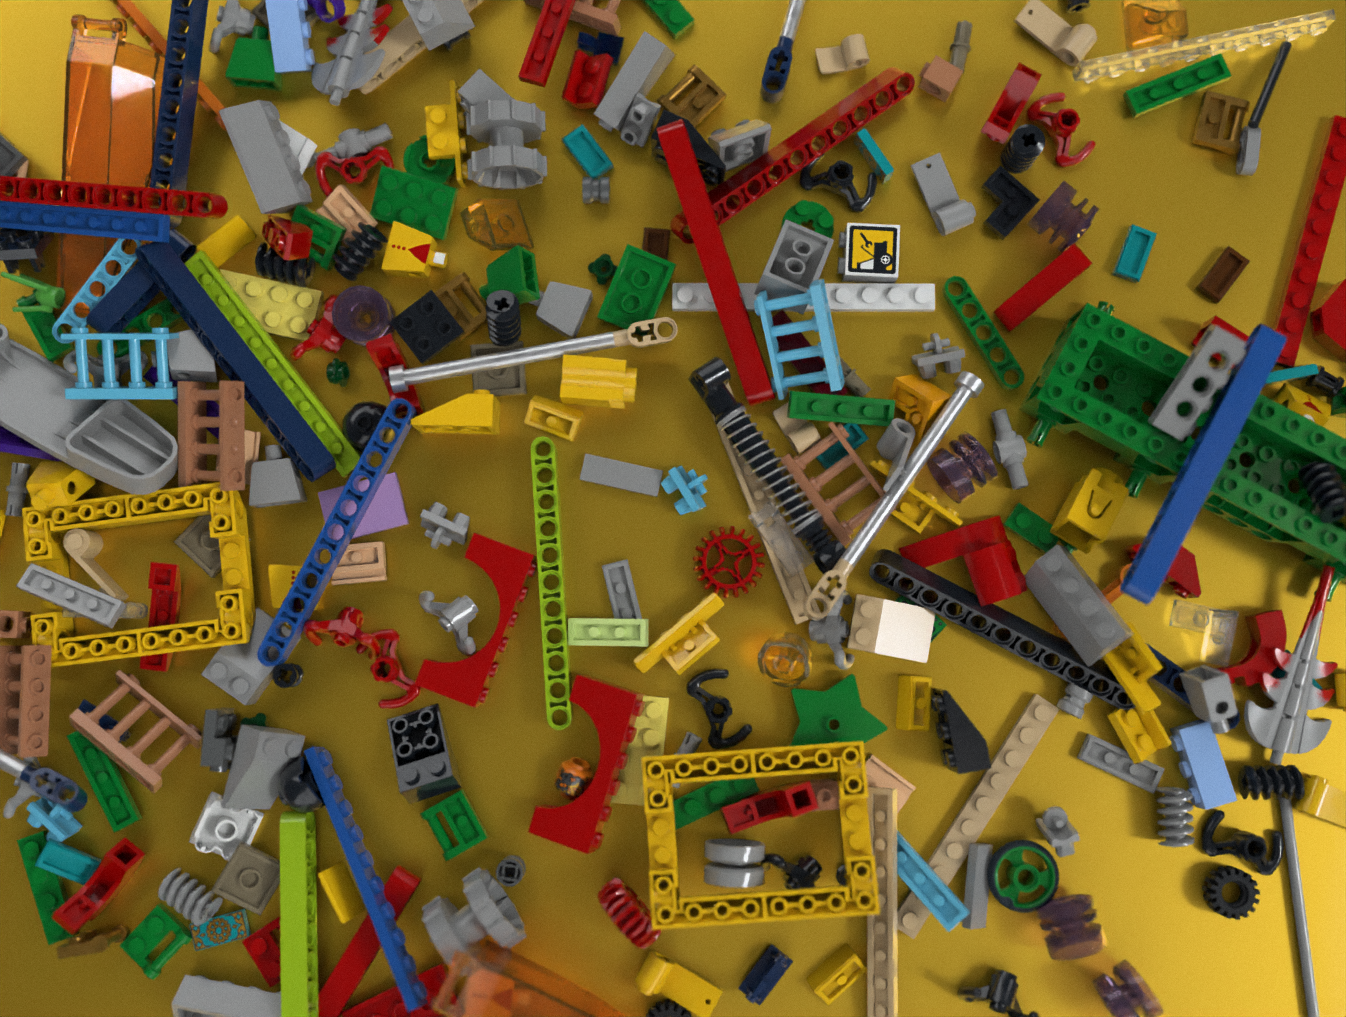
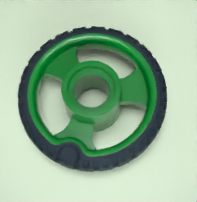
[987,840,1059,913]

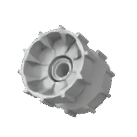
[466,98,547,190]
[422,867,527,978]

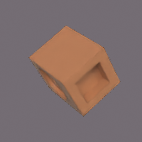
[919,55,963,102]
[0,610,32,638]
[807,778,839,811]

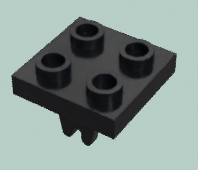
[0,228,55,274]
[389,289,465,365]

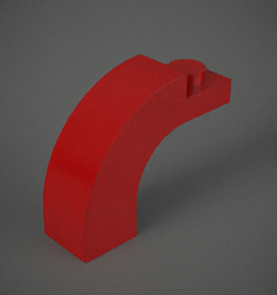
[981,62,1042,144]
[366,334,426,427]
[1215,610,1287,686]
[720,781,819,835]
[52,837,146,935]

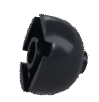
[342,401,395,452]
[278,756,326,813]

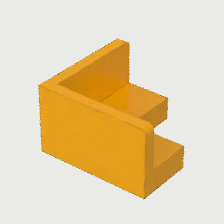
[888,374,951,447]

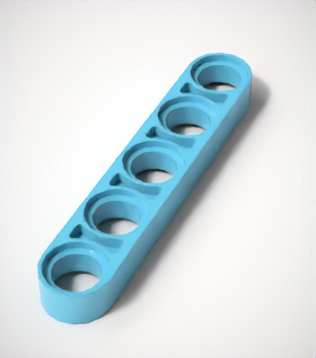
[52,238,143,344]

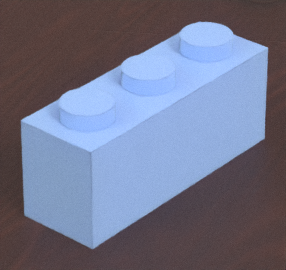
[265,0,315,73]
[1170,719,1237,810]

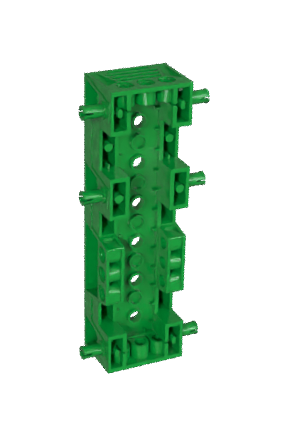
[1019,301,1346,602]

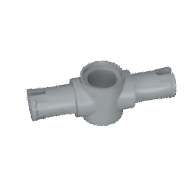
[314,123,393,160]
[991,409,1029,490]

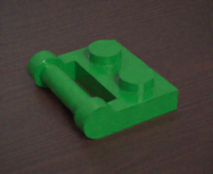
[291,205,347,271]
[420,789,489,861]
[119,903,192,980]

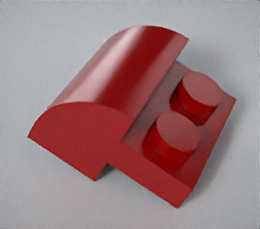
[963,540,1028,607]

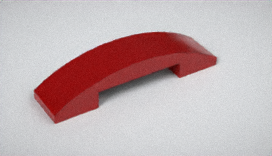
[898,515,1008,568]
[139,562,181,672]

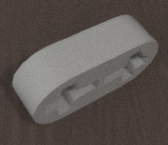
[1236,125,1261,176]

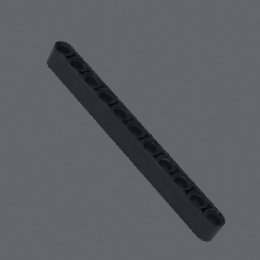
[869,549,1136,710]

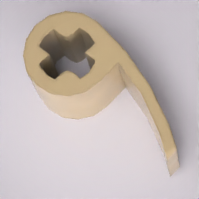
[815,34,870,74]
[773,403,822,455]

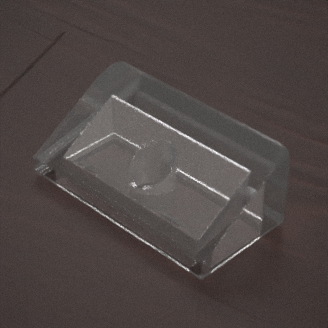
[1199,609,1239,667]

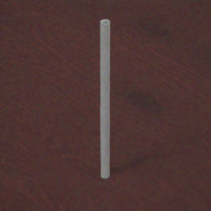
[1279,797,1320,1017]

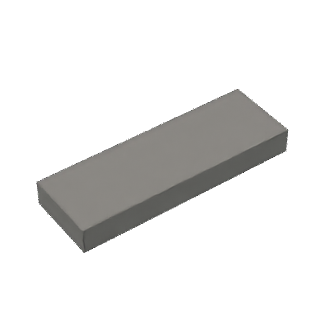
[580,453,663,497]
[602,559,642,619]
[1077,733,1165,794]
[962,843,993,929]

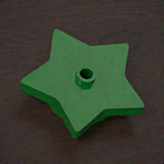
[789,674,888,746]

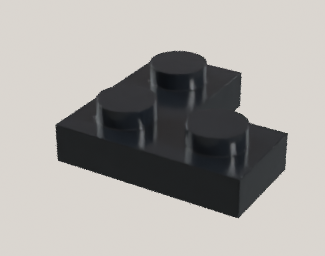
[981,165,1040,240]

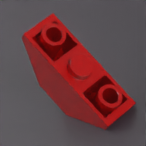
[262,214,313,260]
[1310,279,1346,363]
[1123,543,1201,599]

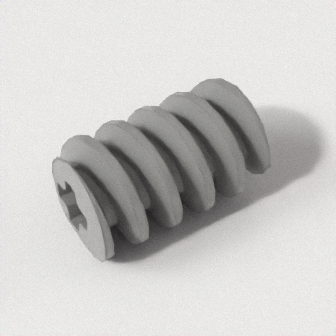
[1156,787,1194,847]
[158,868,223,926]

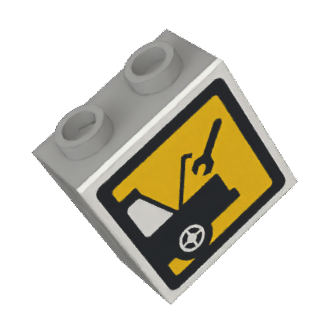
[838,223,900,284]

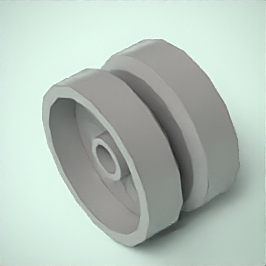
[704,838,765,887]

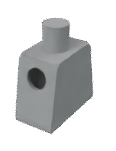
[528,281,593,339]
[151,329,217,382]
[249,445,307,508]
[1179,665,1237,734]

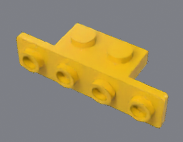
[425,79,468,187]
[868,460,963,534]
[633,592,724,675]
[1102,621,1163,714]

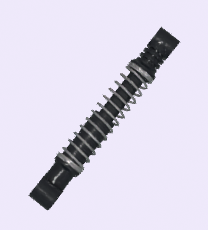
[688,357,846,574]

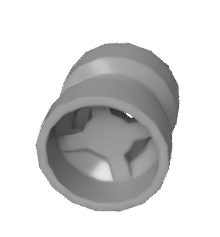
[1056,683,1093,719]

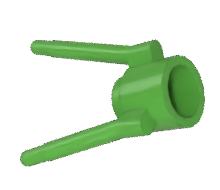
[1,272,66,313]

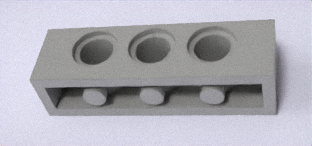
[1148,324,1247,441]

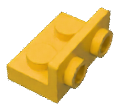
[1107,707,1172,764]

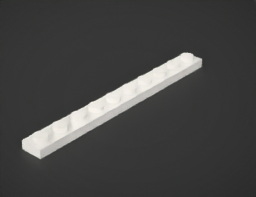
[672,283,935,312]

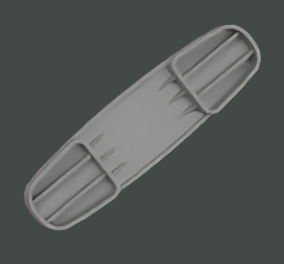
[0,324,178,495]

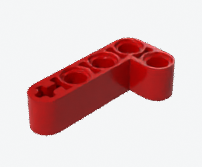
[993,243,1093,332]

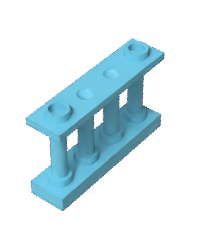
[754,279,845,400]
[61,328,179,399]

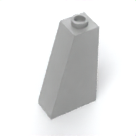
[594,31,675,132]

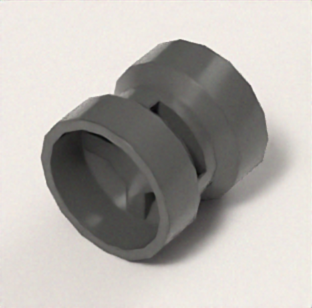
[582,177,610,204]
[496,855,526,887]

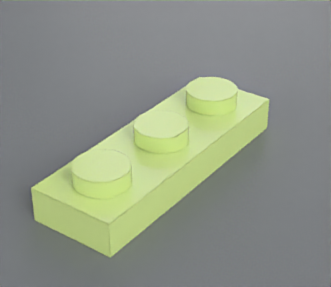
[568,618,649,647]

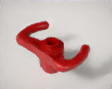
[1027,92,1096,168]
[315,146,394,198]
[289,294,347,361]
[303,606,381,660]
[355,629,421,709]

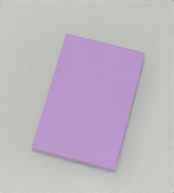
[318,472,409,540]

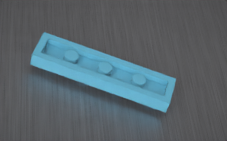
[897,830,970,932]

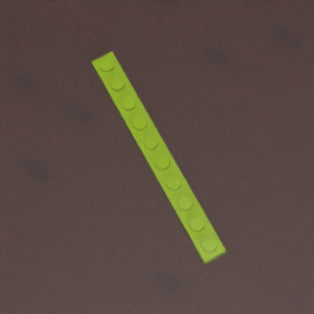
[184,250,362,477]

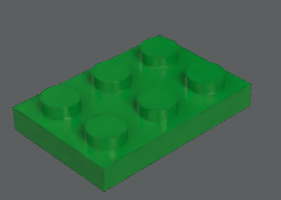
[370,165,459,240]
[597,244,676,337]

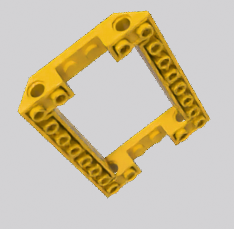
[22,482,256,668]
[641,741,880,930]

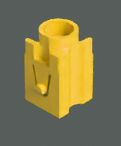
[559,354,638,408]
[1049,467,1129,554]

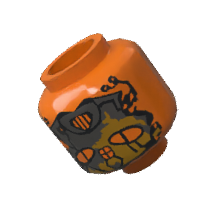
[555,757,594,800]

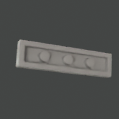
[16,563,127,629]

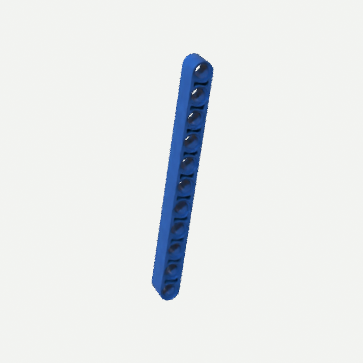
[1120,323,1287,605]
[257,398,417,667]

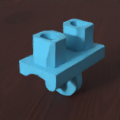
[661,466,708,515]
[26,798,83,842]

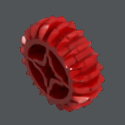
[693,526,765,598]
[597,877,661,949]

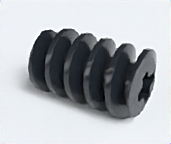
[1001,124,1045,174]
[332,222,388,281]
[255,242,315,288]
[485,290,522,346]
[1298,462,1346,524]
[1238,765,1304,800]

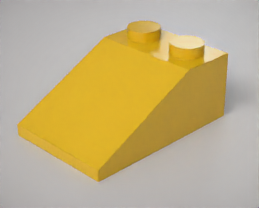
[411,389,500,434]

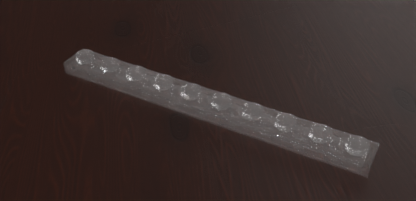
[1072,9,1336,83]

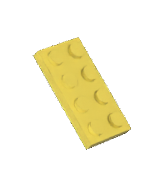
[220,269,324,342]
[611,695,669,806]

